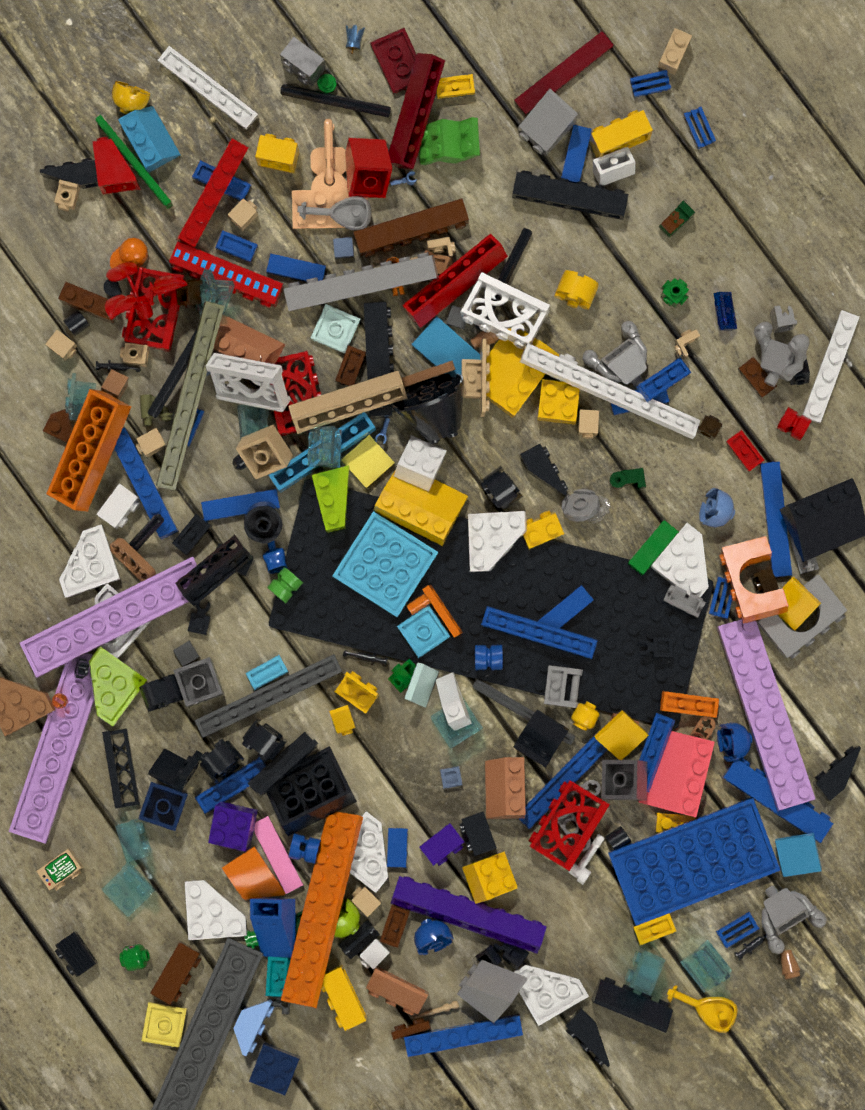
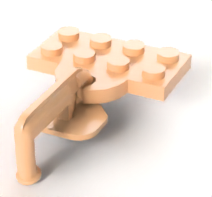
[292,119,369,229]

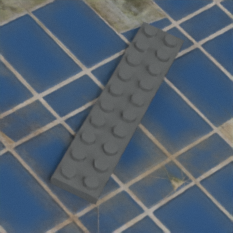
[152,937,263,1110]

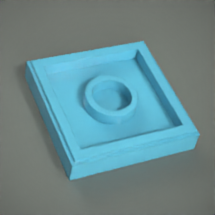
[397,605,451,658]

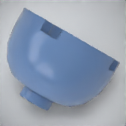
[699,488,735,528]

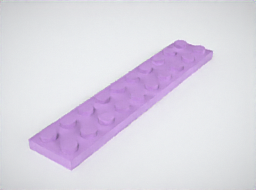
[20,557,202,678]
[717,620,815,811]
[9,653,94,844]

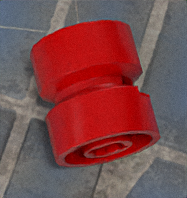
[776,407,812,441]

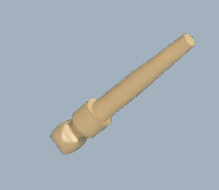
[414,1001,459,1019]

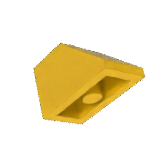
[329,705,356,736]

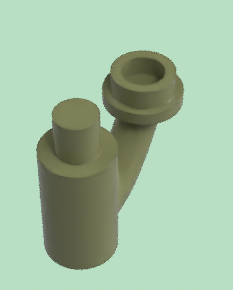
[140,394,174,426]

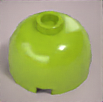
[334,898,360,938]

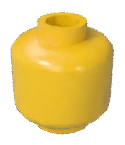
[571,701,600,731]

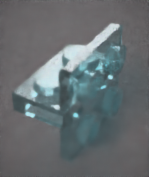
[307,426,342,468]

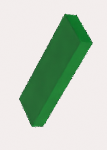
[628,520,679,576]

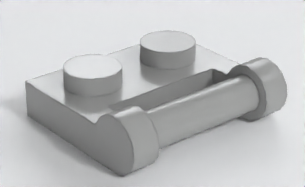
[544,666,583,708]

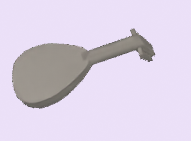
[297,196,371,231]

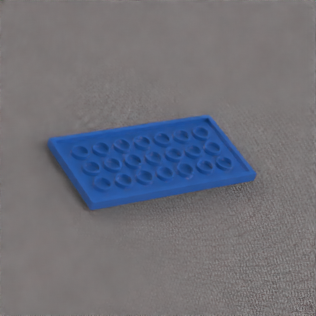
[608,797,780,926]

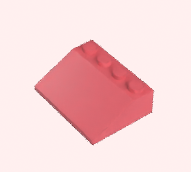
[638,731,715,817]

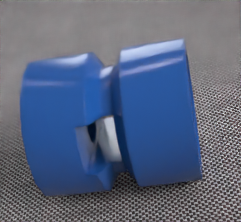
[475,645,503,670]
[288,833,321,864]

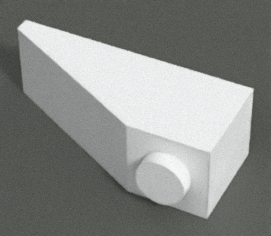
[436,672,472,731]

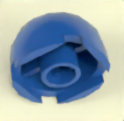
[717,723,753,762]
[414,919,454,955]

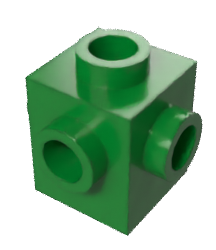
[661,278,689,308]
[388,659,416,693]

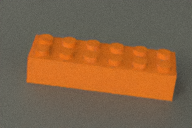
[46,389,132,512]

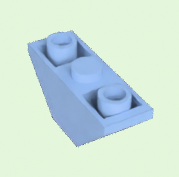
[233,1000,274,1056]

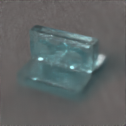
[197,269,235,316]
[680,940,732,993]

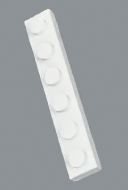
[158,46,258,130]
[803,310,859,424]

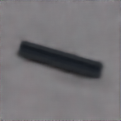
[129,514,164,551]

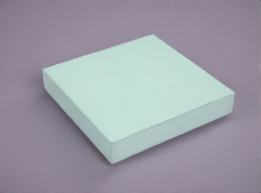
[310,304,361,354]
[405,662,439,708]

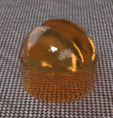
[52,693,68,709]

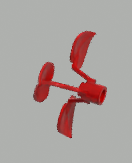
[105,262,188,320]

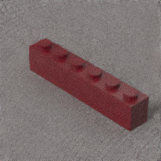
[389,53,446,170]

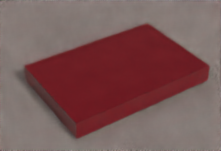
[370,28,417,95]

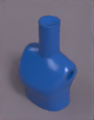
[263,541,287,574]

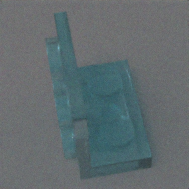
[65,373,96,420]
[431,698,483,749]
[115,819,151,863]
[102,862,156,917]

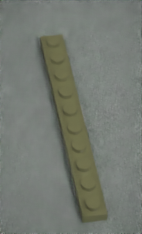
[156,300,224,491]

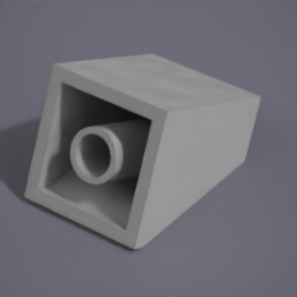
[518,89,578,156]
[457,960,527,1023]

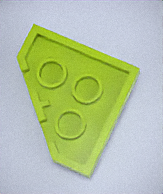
[89,646,147,726]

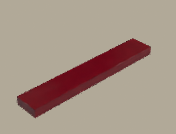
[514,31,614,116]

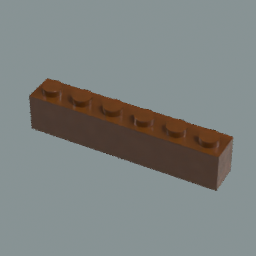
[353,198,469,258]

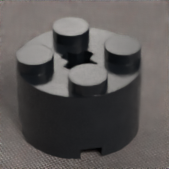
[481,466,523,510]
[244,502,283,544]
[139,674,184,712]
[242,719,287,762]
[199,739,245,784]

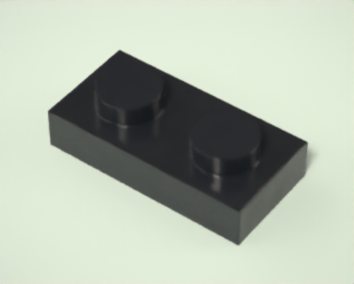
[172,514,212,556]

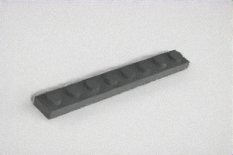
[195,654,343,738]

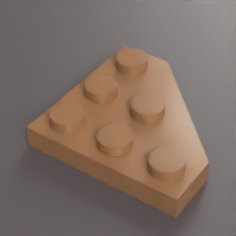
[0,676,56,736]

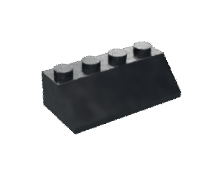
[591,976,673,1033]

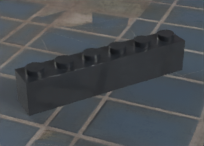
[512,170,629,220]
[364,302,396,419]

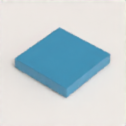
[775,833,822,877]

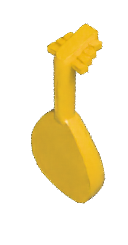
[667,985,738,1033]

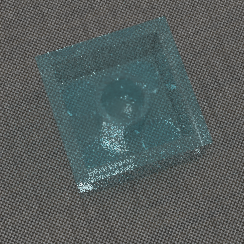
[625,948,666,996]

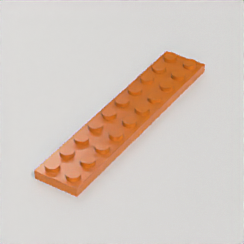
[281,812,363,1008]

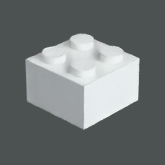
[394,435,446,492]

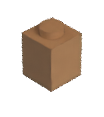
[101,369,129,400]

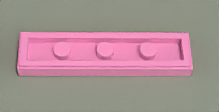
[254,816,303,894]

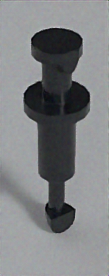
[95,360,141,373]
[342,650,388,667]
[734,934,766,961]

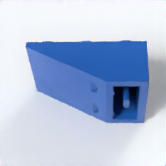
[250,898,295,958]

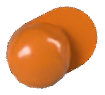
[110,237,148,269]

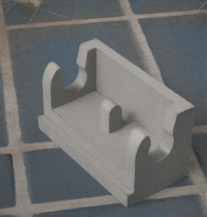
[770,306,797,333]

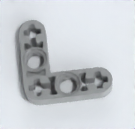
[558,780,601,851]

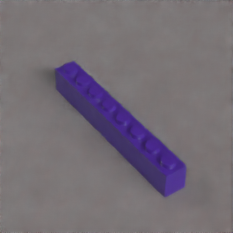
[390,876,547,954]

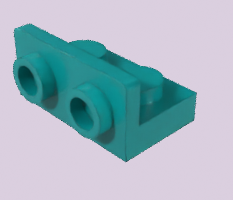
[265,957,291,997]

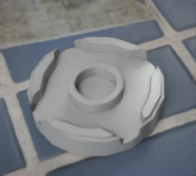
[561,489,600,522]

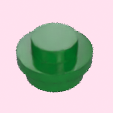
[318,74,337,93]
[244,930,259,949]

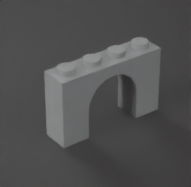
[757,574,847,659]

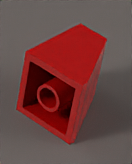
[92,137,140,195]
[345,138,393,198]

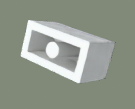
[593,147,635,186]
[97,484,140,529]

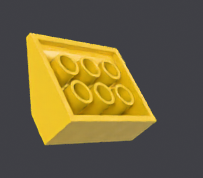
[486,328,559,418]
[374,471,468,546]

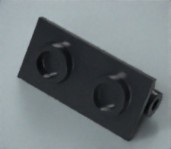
[338,920,380,960]

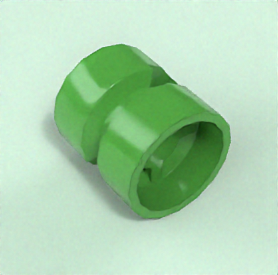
[267,567,303,603]

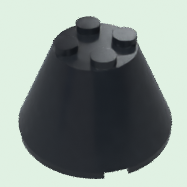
[391,374,464,444]

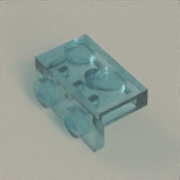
[237,405,269,440]

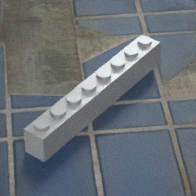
[284,252,439,311]

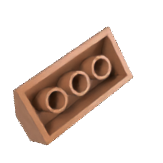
[212,314,285,364]

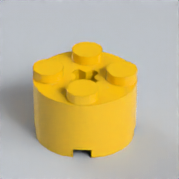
[554,270,599,310]

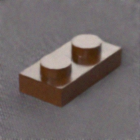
[335,345,366,386]
[738,356,777,399]
[379,904,410,948]
[391,1017,431,1040]

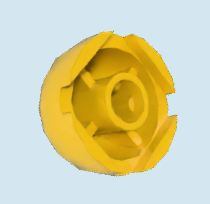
[112,81,151,114]

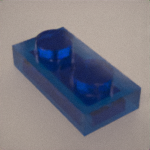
[713,292,737,331]

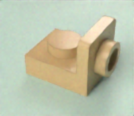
[427,237,456,258]

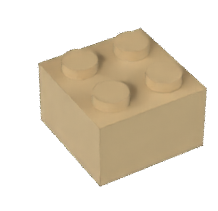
[236,425,293,479]

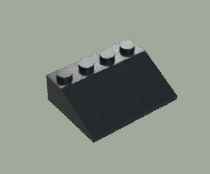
[779,478,865,562]
[267,746,357,836]

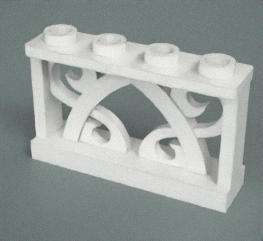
[460,272,550,349]
[206,353,290,412]

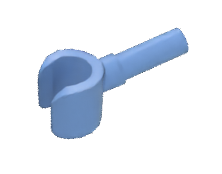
[390,171,417,186]
[375,418,390,444]

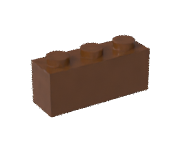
[58,281,117,324]
[150,941,202,1005]

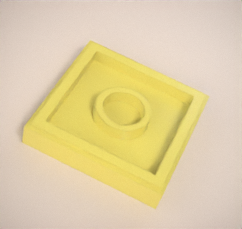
[341,435,395,489]
[141,1002,187,1048]

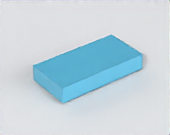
[245,655,288,690]

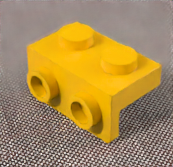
[523,510,564,549]

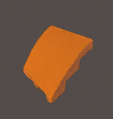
[222,846,286,900]

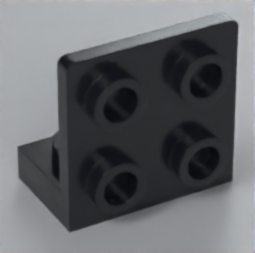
[513,710,569,768]
[148,749,203,792]

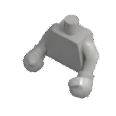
[582,321,647,387]
[754,322,810,387]
[762,886,827,954]

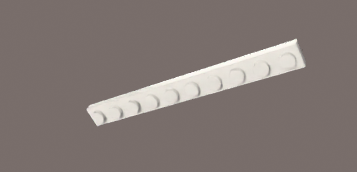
[520,343,700,439]

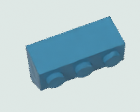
[118,106,181,173]

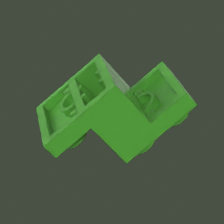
[419,117,480,165]

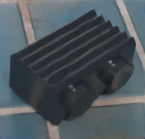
[55,931,98,977]

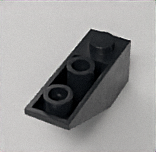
[40,158,98,189]
[519,444,569,497]
[813,745,861,801]
[565,1008,610,1067]

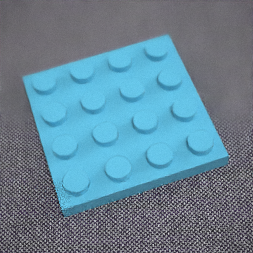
[332,511,438,617]

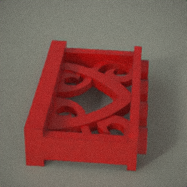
[122,267,186,352]
[271,351,325,436]
[528,780,610,871]

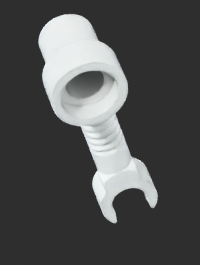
[568,834,605,885]

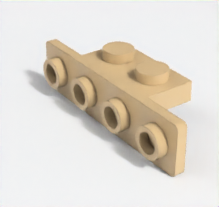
[461,339,490,417]

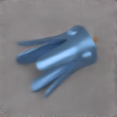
[345,25,365,54]

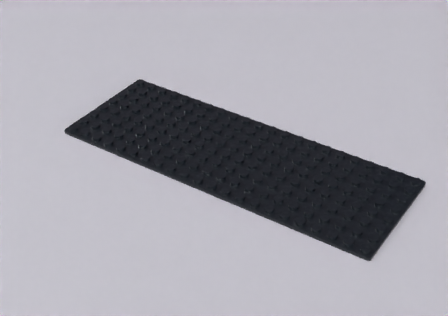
[269,479,713,729]

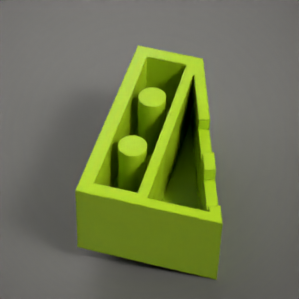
[312,465,350,533]

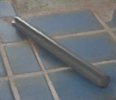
[473,679,575,745]

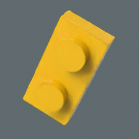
[437,74,475,99]
[655,813,696,832]
[633,913,677,945]

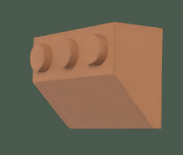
[485,757,525,819]
[366,966,429,1016]

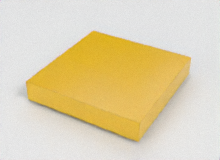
[779,577,821,631]
[594,710,649,760]

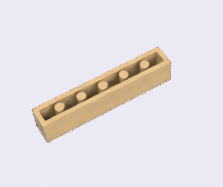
[288,371,407,434]

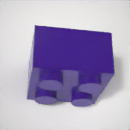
[208,802,258,851]
[419,823,464,866]

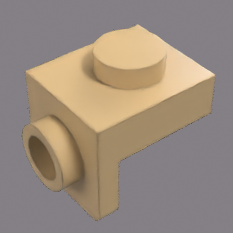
[674,329,700,359]

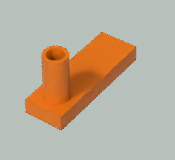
[407,585,463,638]

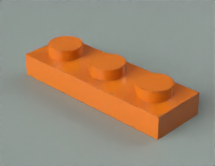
[660,691,719,718]

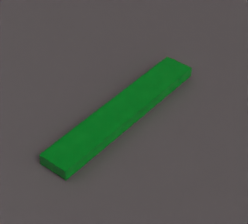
[95,114,173,209]

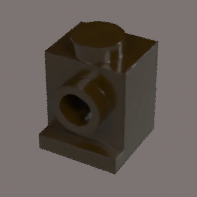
[176,280,203,308]
[697,415,722,441]
[751,568,779,593]

